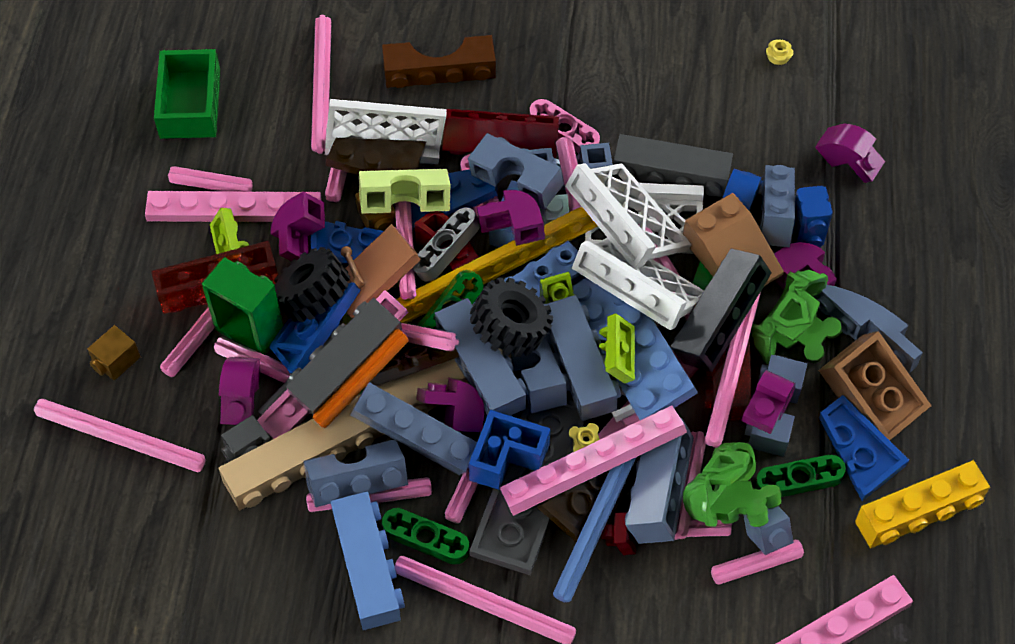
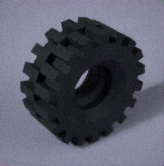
[274,247,350,322]
[470,278,553,357]

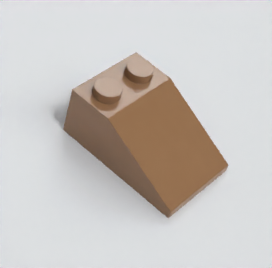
[683,193,784,286]
[818,331,932,440]

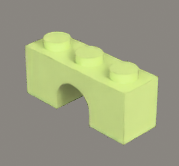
[359,169,451,214]

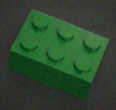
[154,49,220,139]
[202,257,283,355]

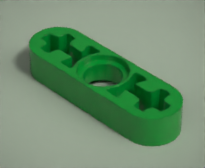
[417,270,483,329]
[755,455,846,497]
[382,508,470,565]

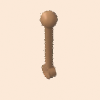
[341,246,365,288]

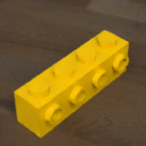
[855,460,990,549]

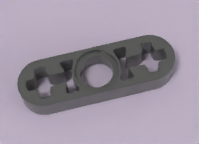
[412,207,480,282]

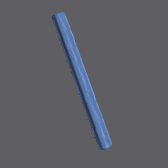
[553,457,636,602]

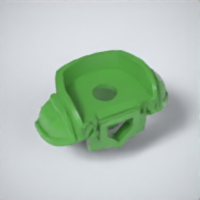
[751,270,842,364]
[683,442,781,527]

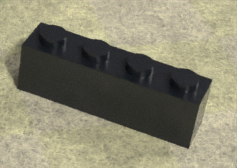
[671,248,772,372]

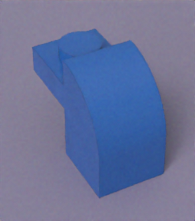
[722,169,763,213]

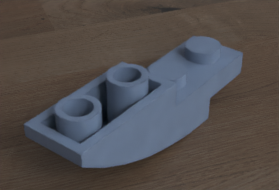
[814,285,923,373]

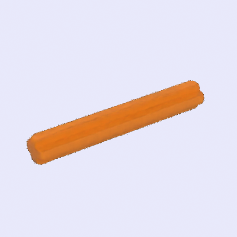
[313,329,408,428]

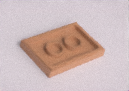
[342,224,421,319]

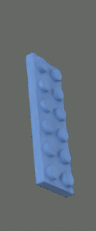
[572,278,698,420]

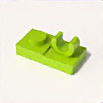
[210,208,252,265]
[599,313,635,384]

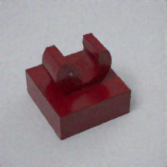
[601,512,636,555]

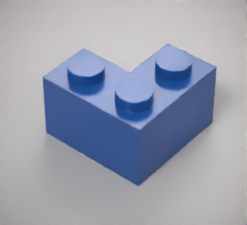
[469,410,550,490]

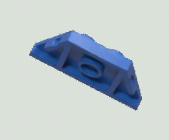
[269,282,361,374]

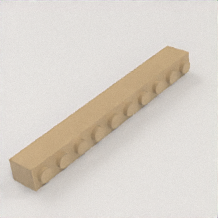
[218,348,511,511]

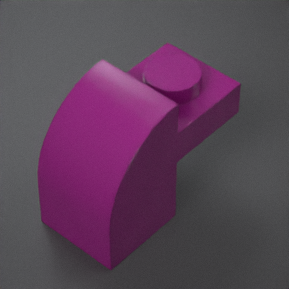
[815,124,885,183]
[477,190,545,246]
[270,191,325,261]
[774,242,837,290]
[219,357,260,425]
[742,370,796,434]
[416,377,484,432]

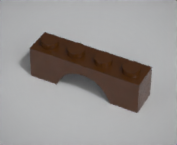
[382,35,496,88]

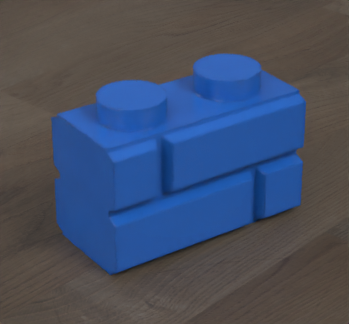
[792,186,833,247]

